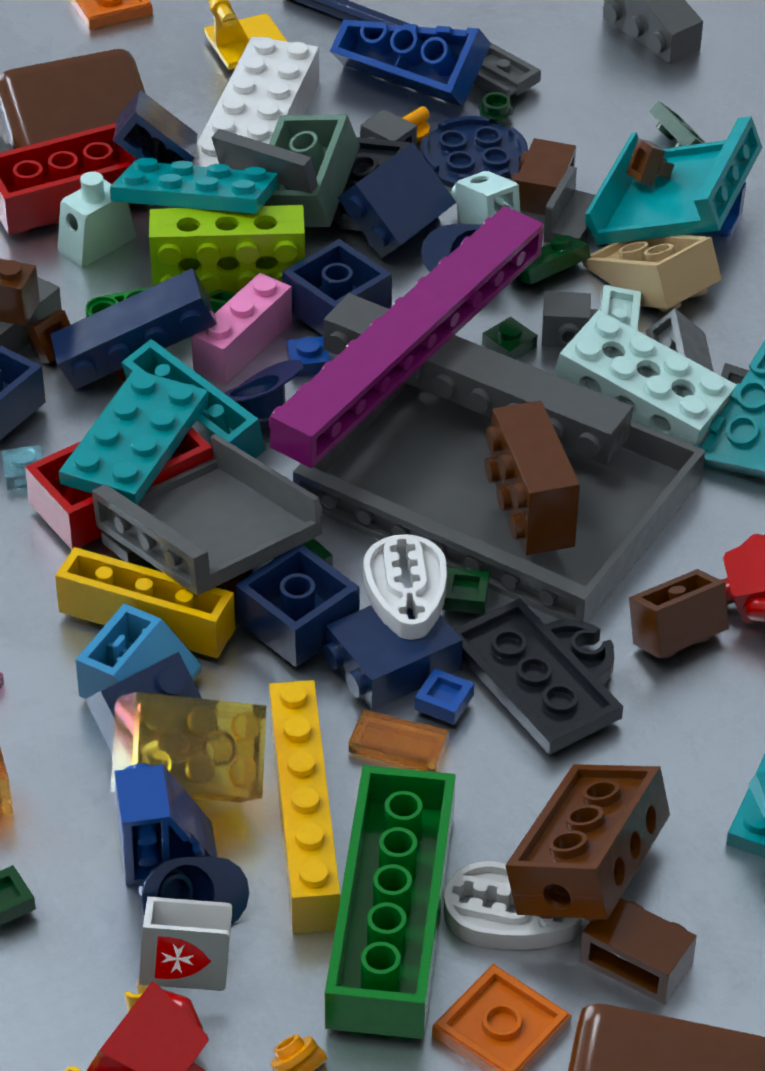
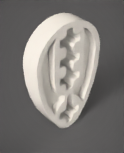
[363,534,447,640]
[444,861,581,950]

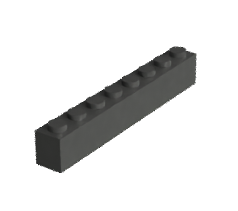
[323,293,633,465]

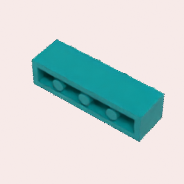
[121,339,266,459]

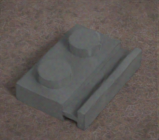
[474,43,541,98]

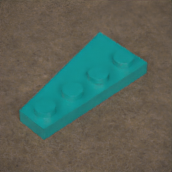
[698,341,765,478]

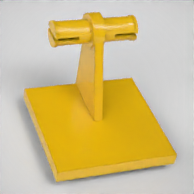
[204,0,287,70]

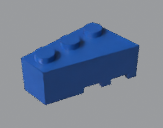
[114,763,217,885]

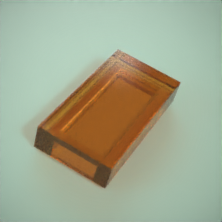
[349,710,449,772]

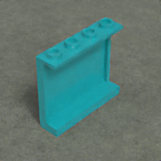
[584,116,763,245]

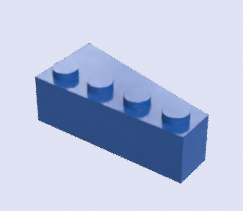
[330,20,491,107]

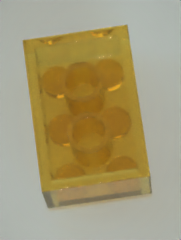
[110,692,267,803]

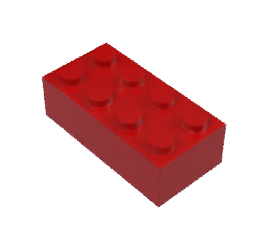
[0,123,137,235]
[25,427,213,550]

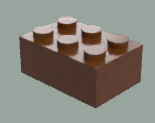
[485,400,580,556]

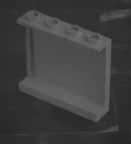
[92,434,322,596]

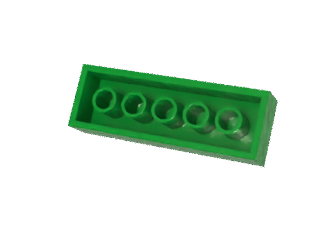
[325,765,456,1039]

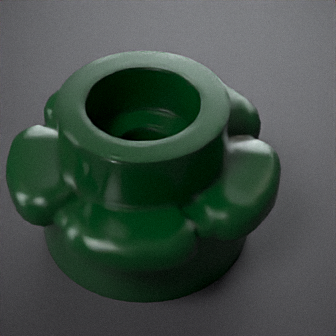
[479,92,514,124]

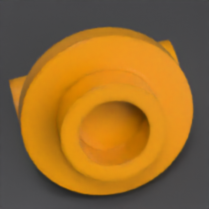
[402,106,430,143]
[270,1034,327,1071]

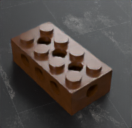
[505,764,670,921]

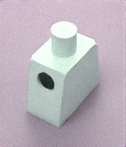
[451,171,520,224]
[57,172,136,268]

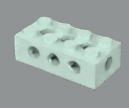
[554,310,736,447]

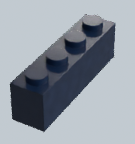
[50,268,217,390]

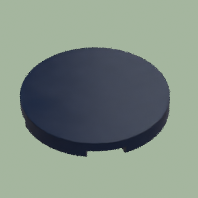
[420,116,528,188]

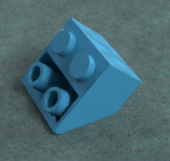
[75,603,202,699]

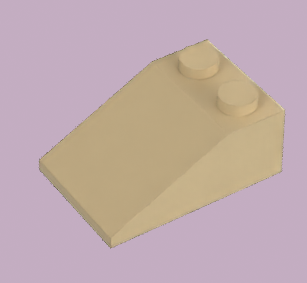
[582,235,722,312]

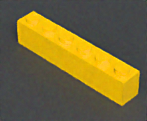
[269,680,340,934]

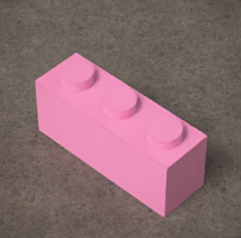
[191,273,292,385]

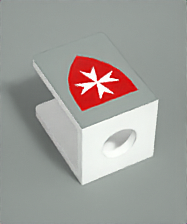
[139,896,233,991]

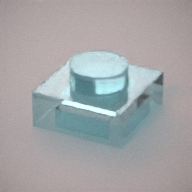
[1,445,44,490]

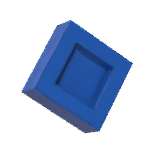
[286,336,331,377]
[414,668,474,725]

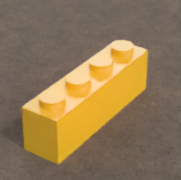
[55,547,235,659]

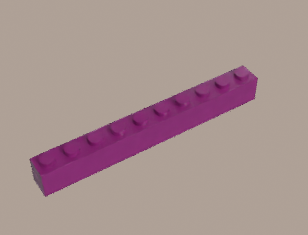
[268,206,544,468]

